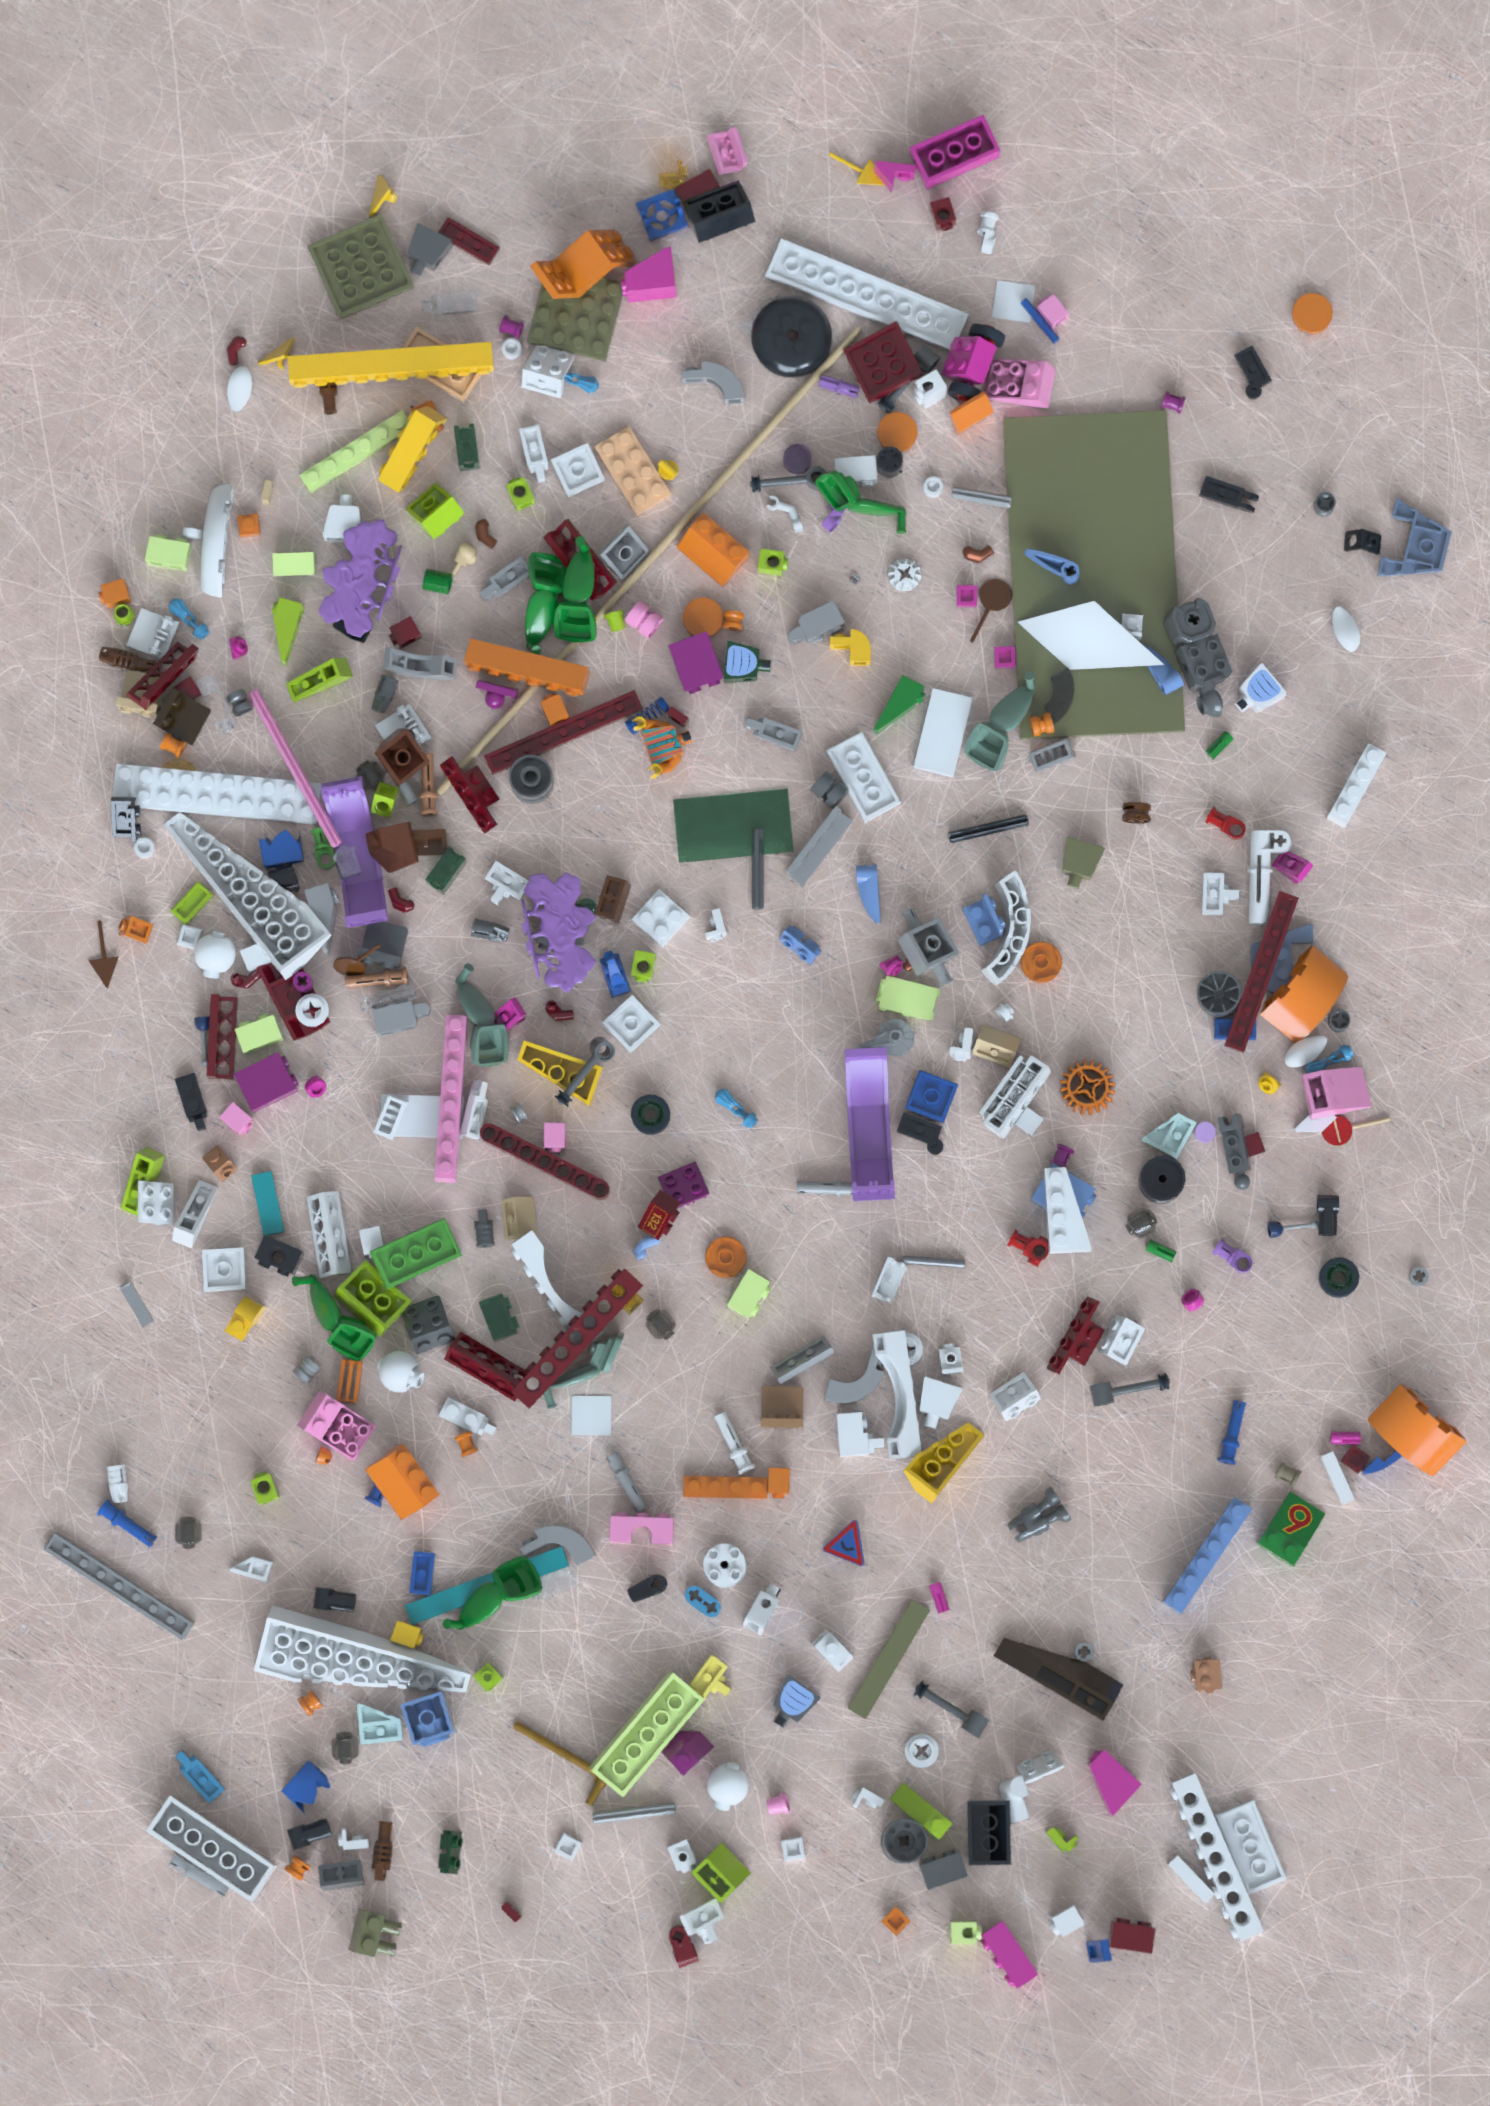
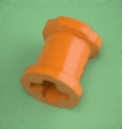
[160,733,187,758]
[454,1431,479,1457]

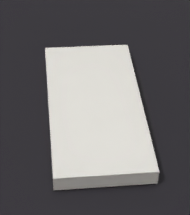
[913,688,973,777]
[826,732,901,823]
[380,1094,465,1139]
[1215,1800,1287,1895]

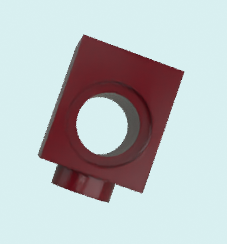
[929,197,956,231]
[388,616,422,649]

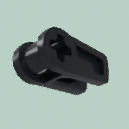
[627,1574,667,1603]

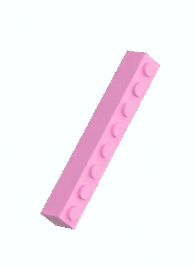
[434,1015,468,1183]

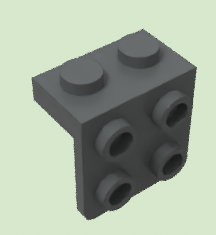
[357,922,408,969]
[402,1296,455,1354]

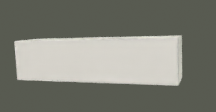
[1320,1452,1355,1505]
[1168,1855,1214,1903]

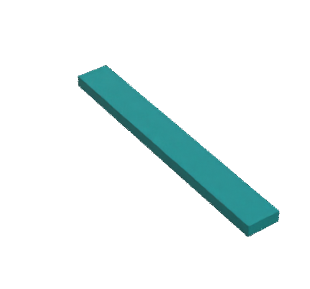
[404,1546,569,1625]

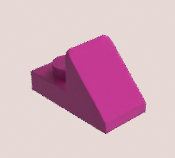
[874,161,916,192]
[1272,851,1313,884]
[494,997,526,1031]

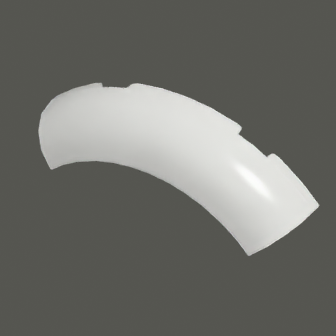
[200,484,233,597]
[980,870,1031,985]

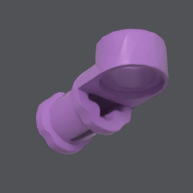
[822,504,845,532]
[1212,1238,1253,1273]

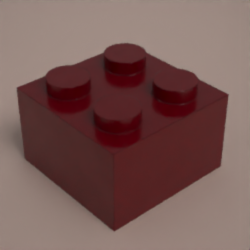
[1108,1917,1156,1954]

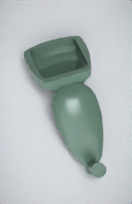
[964,671,1036,771]
[456,963,509,1067]
[544,1331,624,1409]

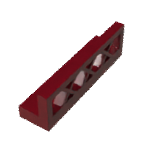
[543,519,617,601]
[127,641,199,710]
[207,994,238,1080]
[444,1332,530,1401]

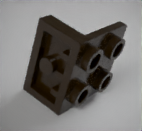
[153,688,211,745]

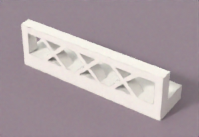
[307,1191,352,1278]

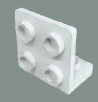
[522,345,575,398]

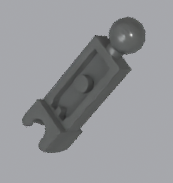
[1218,1113,1251,1190]

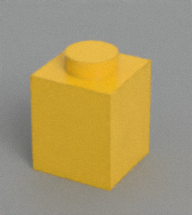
[390,1621,424,1649]

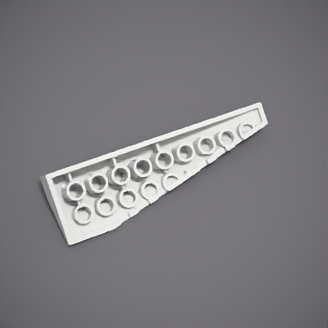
[164,812,331,980]
[254,1605,471,1692]

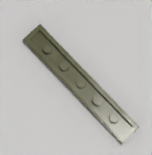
[848,1600,930,1719]

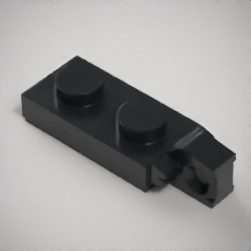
[175,1073,208,1132]

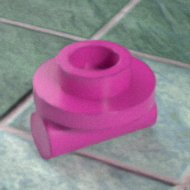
[229,636,248,659]
[880,955,903,976]

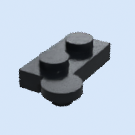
[1234,346,1272,400]
[896,1112,943,1155]

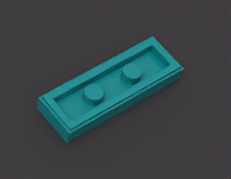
[251,1171,285,1236]

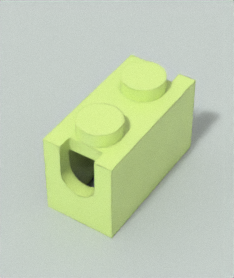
[145,534,192,571]
[235,1013,284,1055]
[727,1269,772,1319]
[950,1921,981,1944]

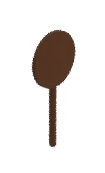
[970,579,1012,643]
[333,944,381,976]

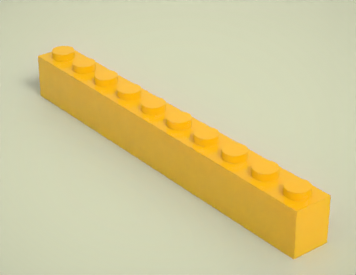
[288,342,494,388]

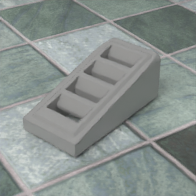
[1029,738,1076,772]

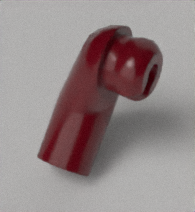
[227,336,247,366]

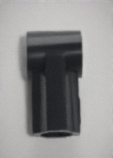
[1317,1195,1339,1236]
[313,1587,356,1612]
[287,1818,332,1850]

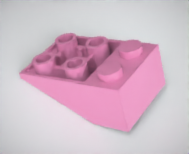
[985,359,1056,408]
[1301,1067,1372,1120]
[297,1390,376,1461]

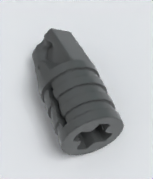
[371,675,399,714]
[471,918,510,942]
[474,1209,495,1248]

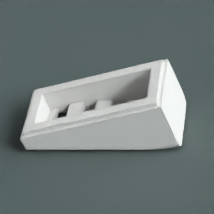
[373,1093,409,1140]

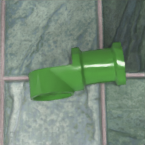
[311,827,336,870]

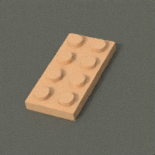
[403,326,482,403]
[594,426,671,516]

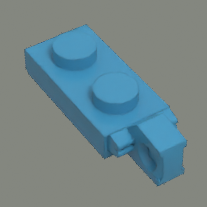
[175,1750,225,1804]

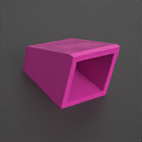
[621,247,676,303]
[1088,1749,1142,1816]

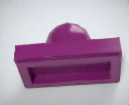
[475,680,519,709]

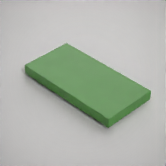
[369,1218,462,1290]

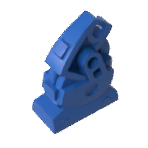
[599,950,631,998]

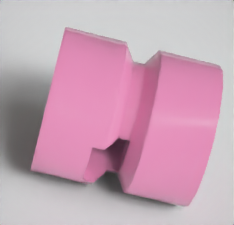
[625,601,664,639]

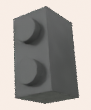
[919,1849,968,1890]

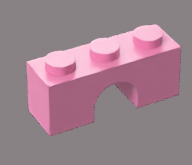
[609,1512,674,1544]

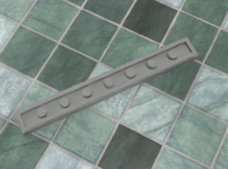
[43,1532,195,1641]

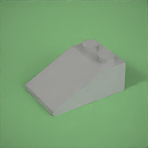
[304,883,339,955]

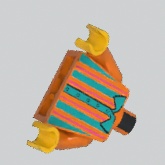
[632,716,692,779]

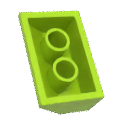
[334,1260,412,1338]

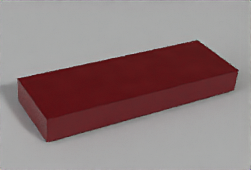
[438,217,500,266]

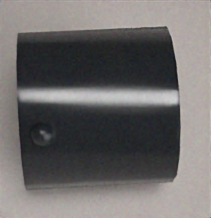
[877,447,903,478]
[268,863,300,892]

